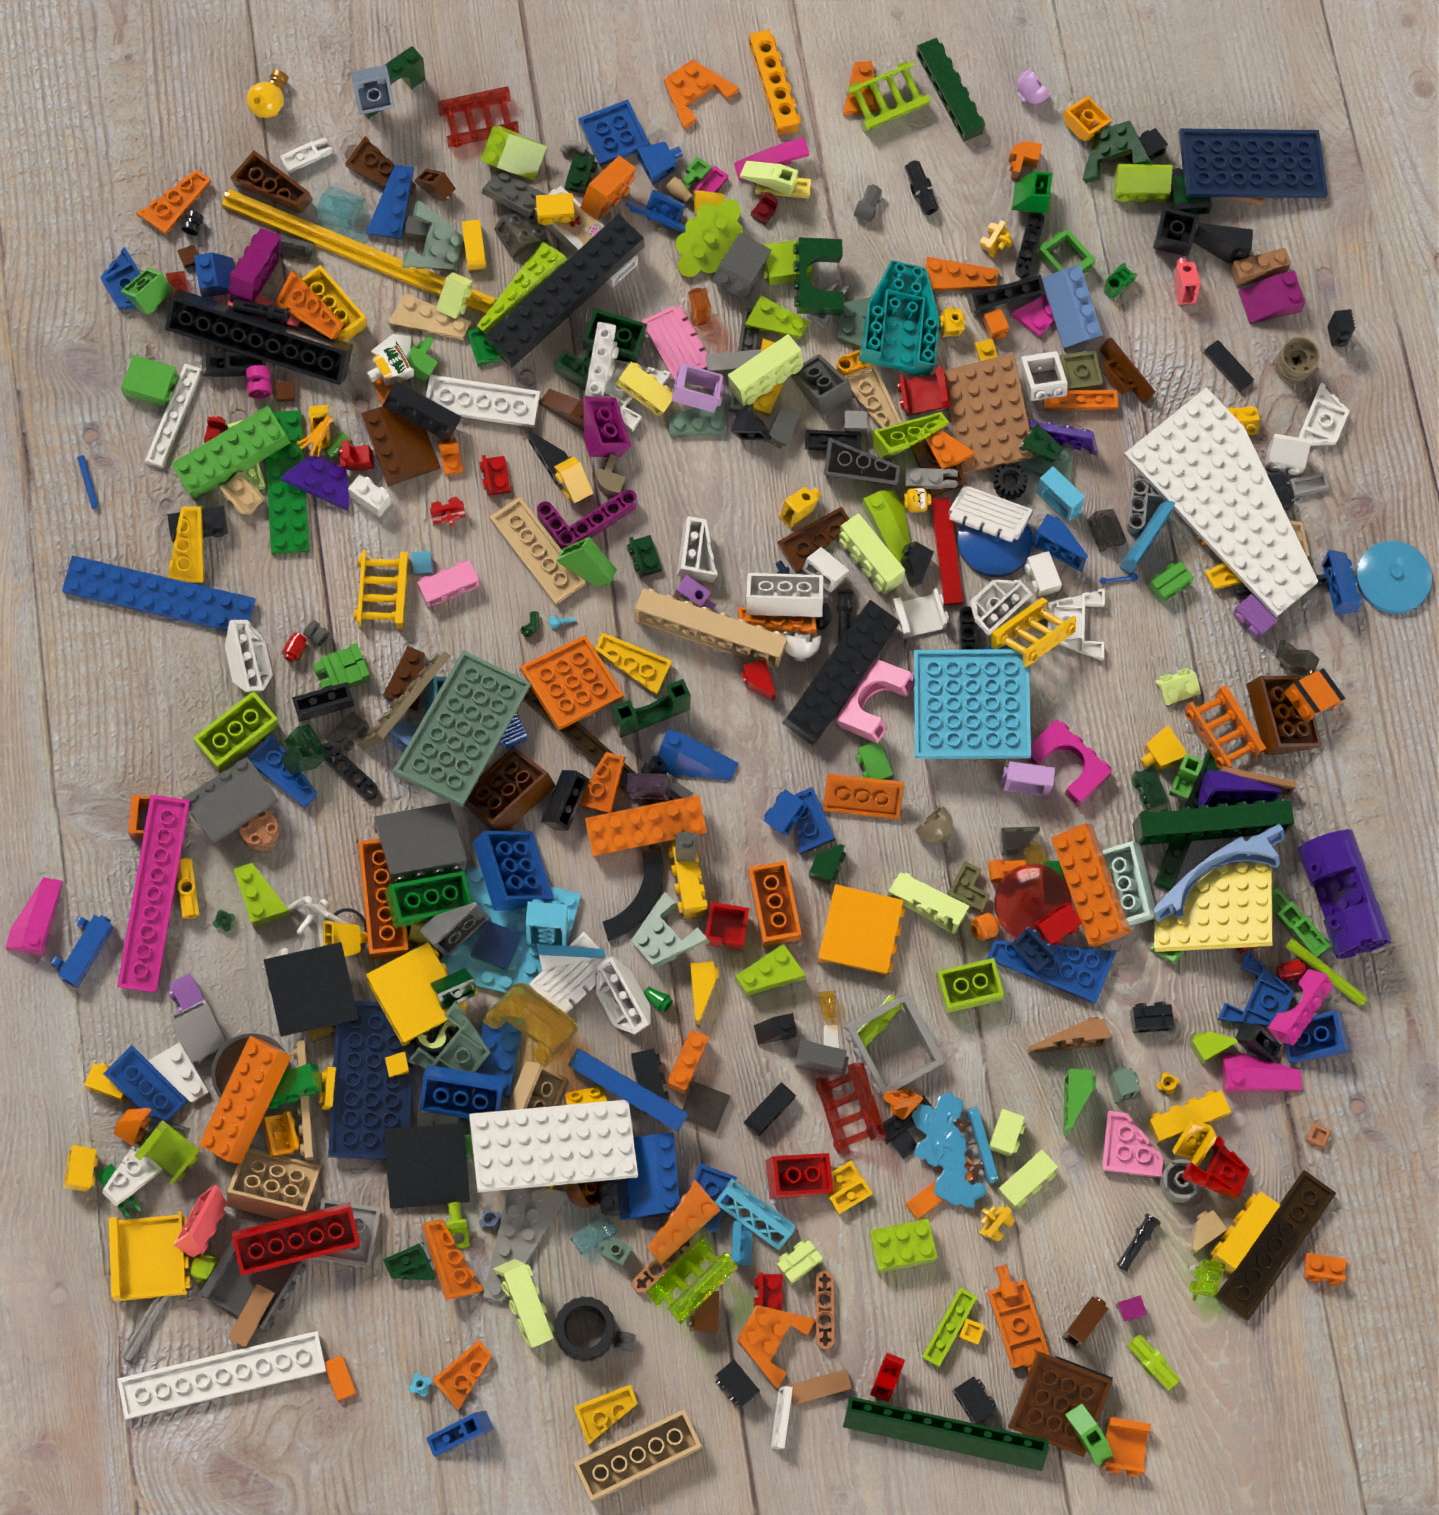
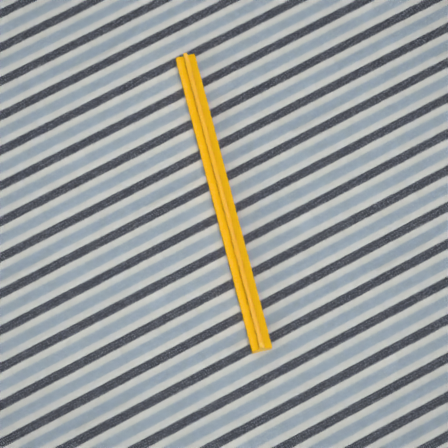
[221,189,496,315]

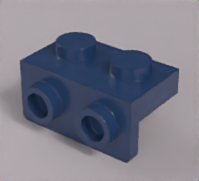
[1010,926,1055,974]

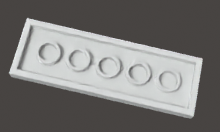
[426,375,540,428]

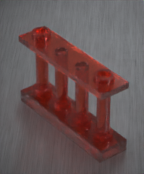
[438,86,519,148]
[815,1063,887,1154]

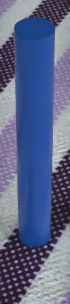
[77,455,99,509]

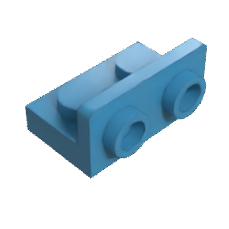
[731,1221,753,1266]

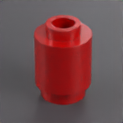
[282,633,307,662]
[1276,959,1306,982]

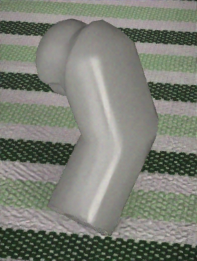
[560,140,588,155]

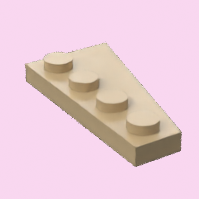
[844,364,902,429]

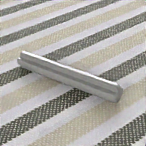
[121,1296,169,1362]

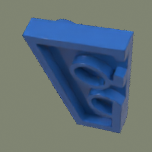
[795,787,835,855]

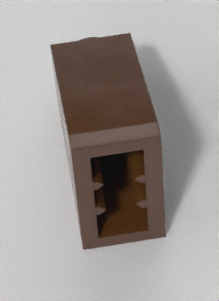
[1062,1296,1109,1349]

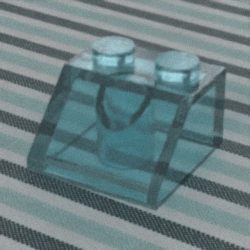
[316,186,365,230]

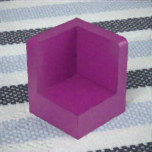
[1116,1295,1147,1322]

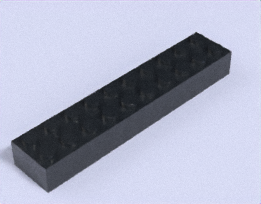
[485,213,645,368]
[165,289,353,385]

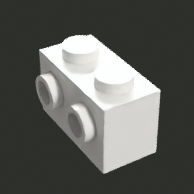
[348,474,391,518]
[802,547,849,593]
[1024,551,1062,598]

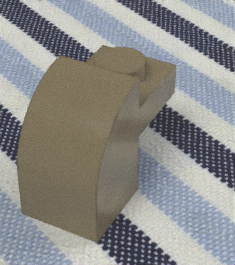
[596,454,626,498]

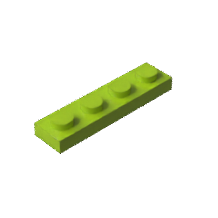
[921,1287,977,1368]

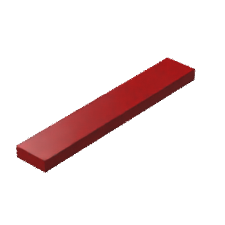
[931,497,963,606]

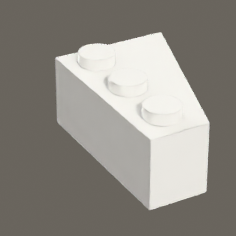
[677,516,718,583]

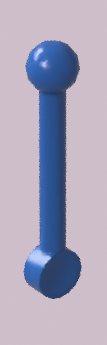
[1100,573,1138,585]

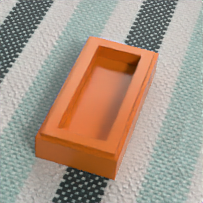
[324,1355,357,1401]

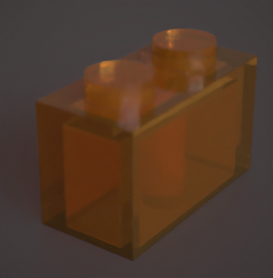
[687,288,711,327]

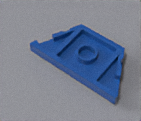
[100,247,159,310]

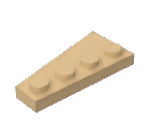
[388,293,471,340]

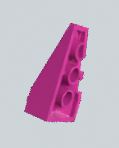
[6,877,63,956]
[1221,1053,1302,1092]

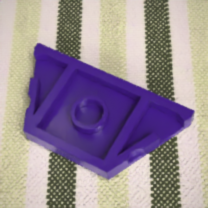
[281,455,350,510]

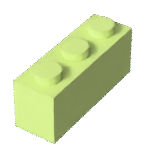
[997,1150,1058,1209]

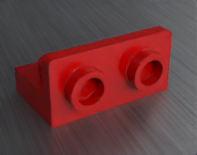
[479,455,511,496]
[754,1272,783,1311]

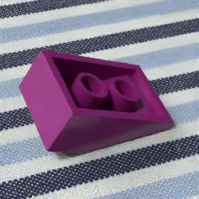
[1239,270,1306,324]
[583,397,631,457]

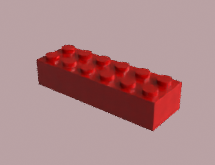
[231,1202,360,1276]

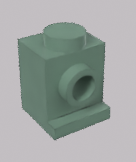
[600,1236,633,1268]

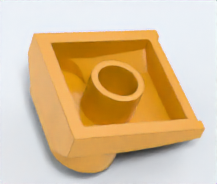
[1063,95,1113,141]

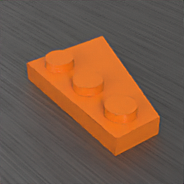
[843,61,879,115]
[432,1340,492,1411]

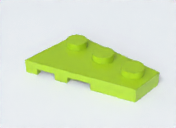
[744,295,809,339]

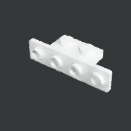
[585,322,619,397]

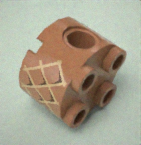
[239,810,280,852]

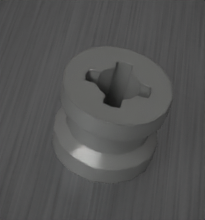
[614,1331,636,1352]

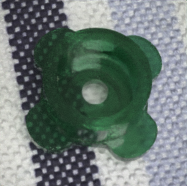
[213,910,235,932]

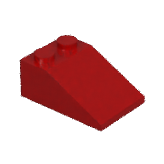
[765,1153,834,1200]

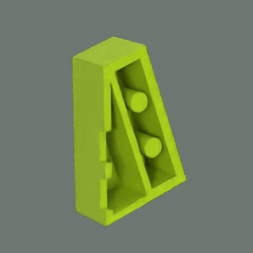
[234,863,291,928]

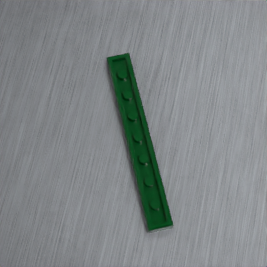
[1153,749,1220,891]

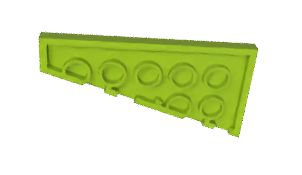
[477,241,568,334]

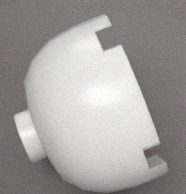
[783,631,821,662]

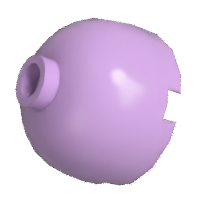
[1016,68,1051,104]

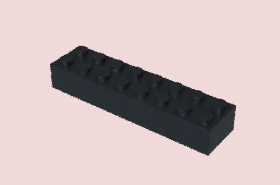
[782,600,901,745]

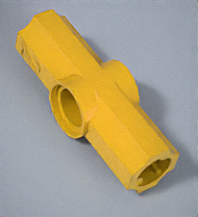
[177,858,200,919]

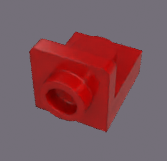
[203,416,228,443]

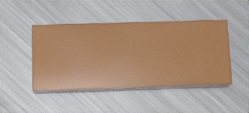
[228,1284,275,1348]
[788,1369,852,1406]

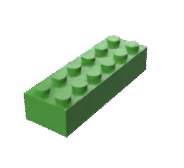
[171,406,291,501]

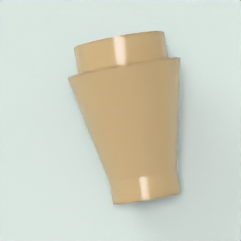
[666,177,693,203]

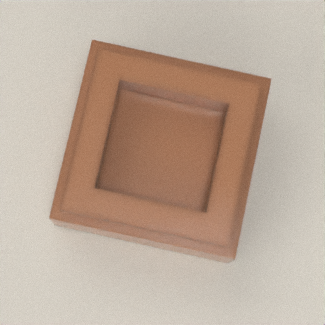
[1305,1123,1332,1149]

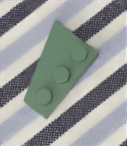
[669,398,725,436]

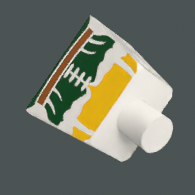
[367,341,414,386]

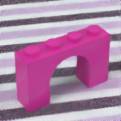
[1027,719,1112,807]

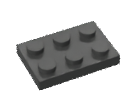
[481,170,547,218]

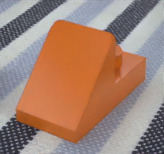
[437,437,464,476]
[883,1088,923,1119]

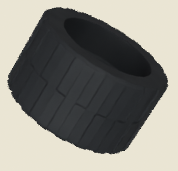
[555,1296,616,1362]

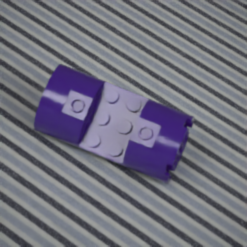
[1297,829,1392,959]

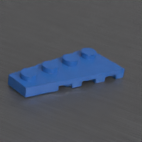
[366,165,414,239]

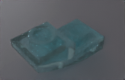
[570,1215,617,1255]

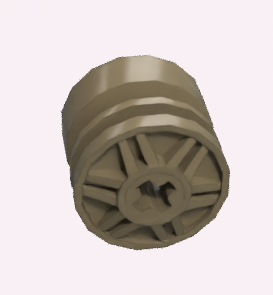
[1275,337,1320,384]

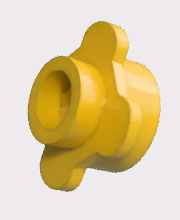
[1156,1072,1180,1095]

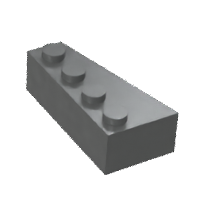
[823,438,901,485]

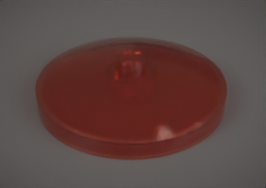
[994,864,1072,940]

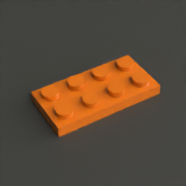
[823,773,904,819]

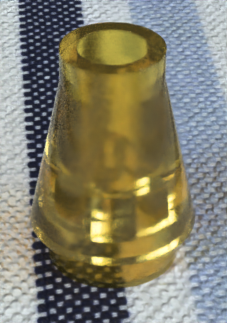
[818,991,837,1020]

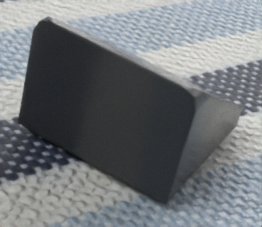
[891,1130,917,1160]

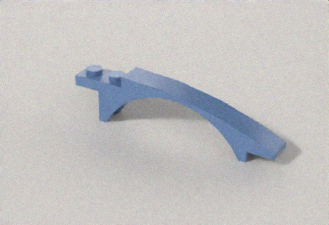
[1153,824,1285,922]

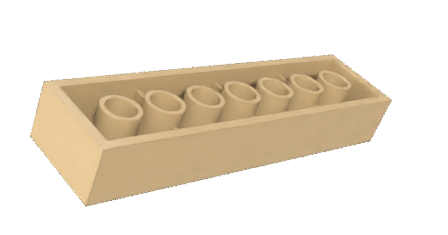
[635,589,787,670]

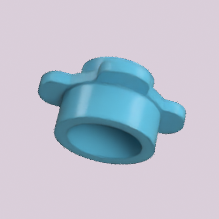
[409,1373,432,1396]

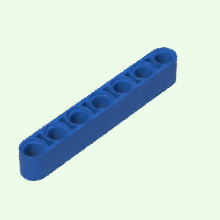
[568,1048,689,1132]

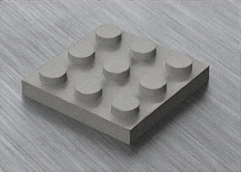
[311,1198,382,1269]

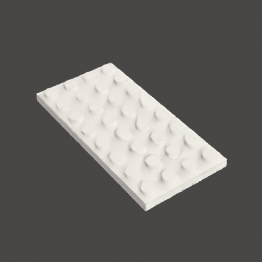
[469,1100,638,1193]

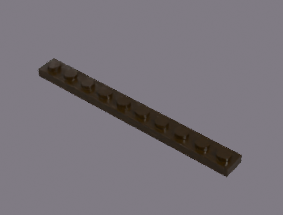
[523,687,667,806]

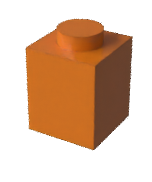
[982,308,1009,340]

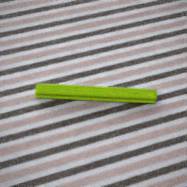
[1286,939,1367,1006]

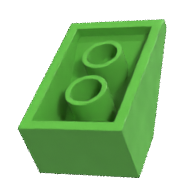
[1063,1069,1096,1135]

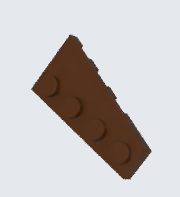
[777,507,849,574]

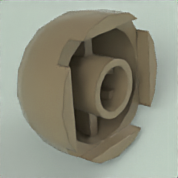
[915,806,953,843]

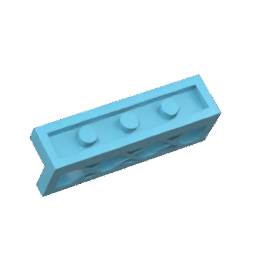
[715,1178,796,1250]

